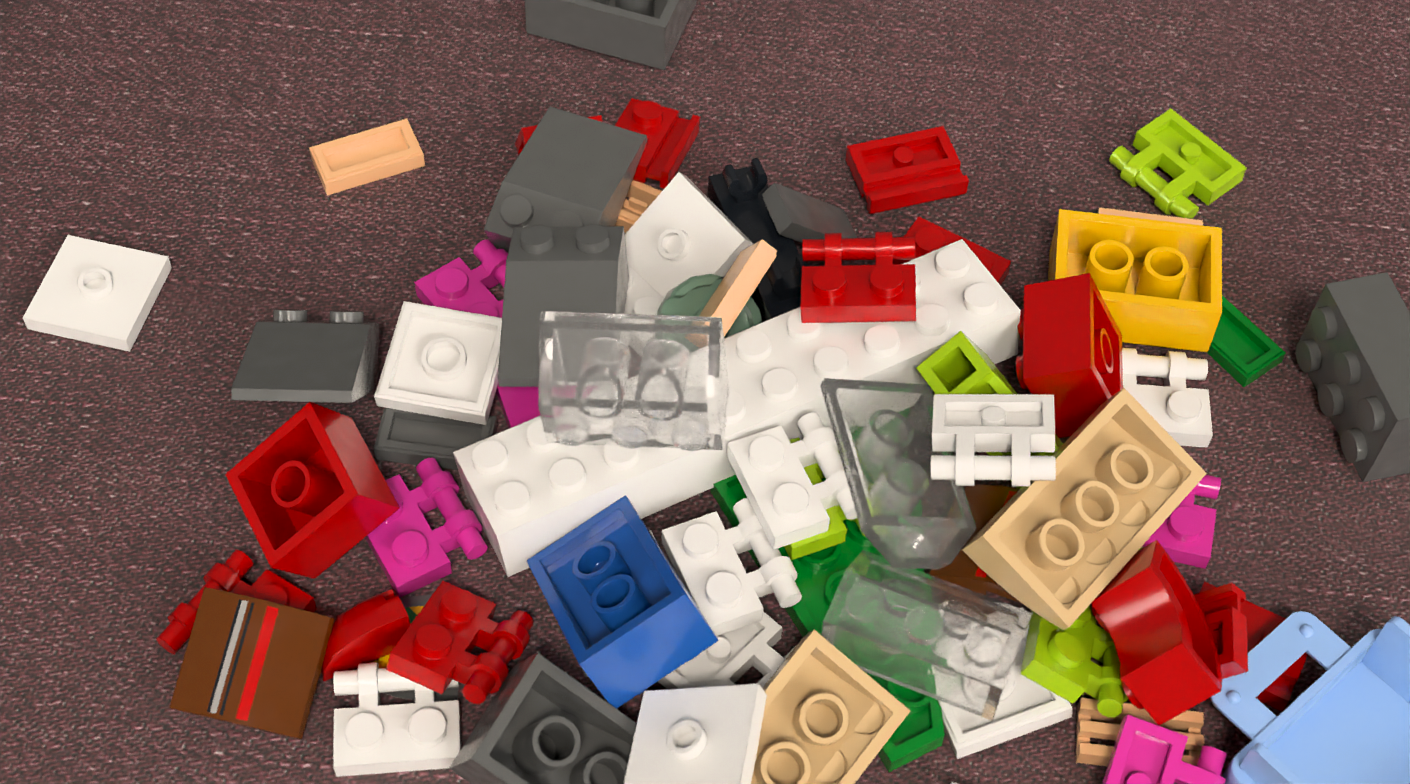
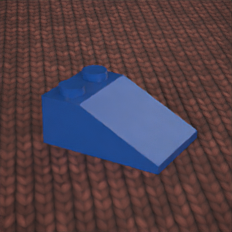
[527,495,719,709]

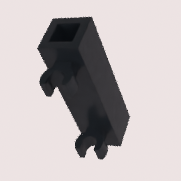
[708,158,809,323]

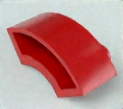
[1091,540,1222,726]

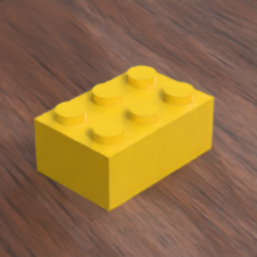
[1048,209,1222,352]

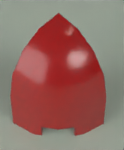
[321,589,410,682]

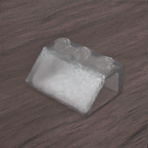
[538,311,730,451]
[820,378,977,569]
[821,550,1033,721]

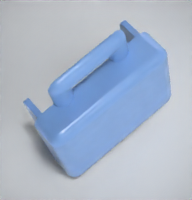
[1211,611,1410,784]

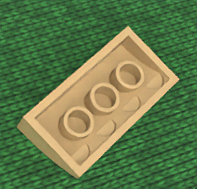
[962,388,1207,630]
[751,630,910,784]

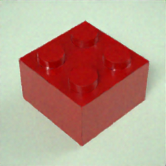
[1016,273,1123,438]
[225,402,400,579]

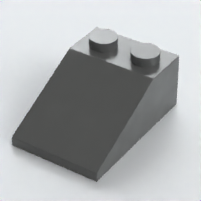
[483,106,648,252]
[498,224,629,387]
[231,309,379,403]
[449,653,637,784]

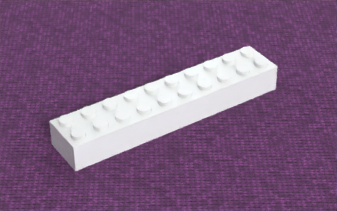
[453,239,1021,577]

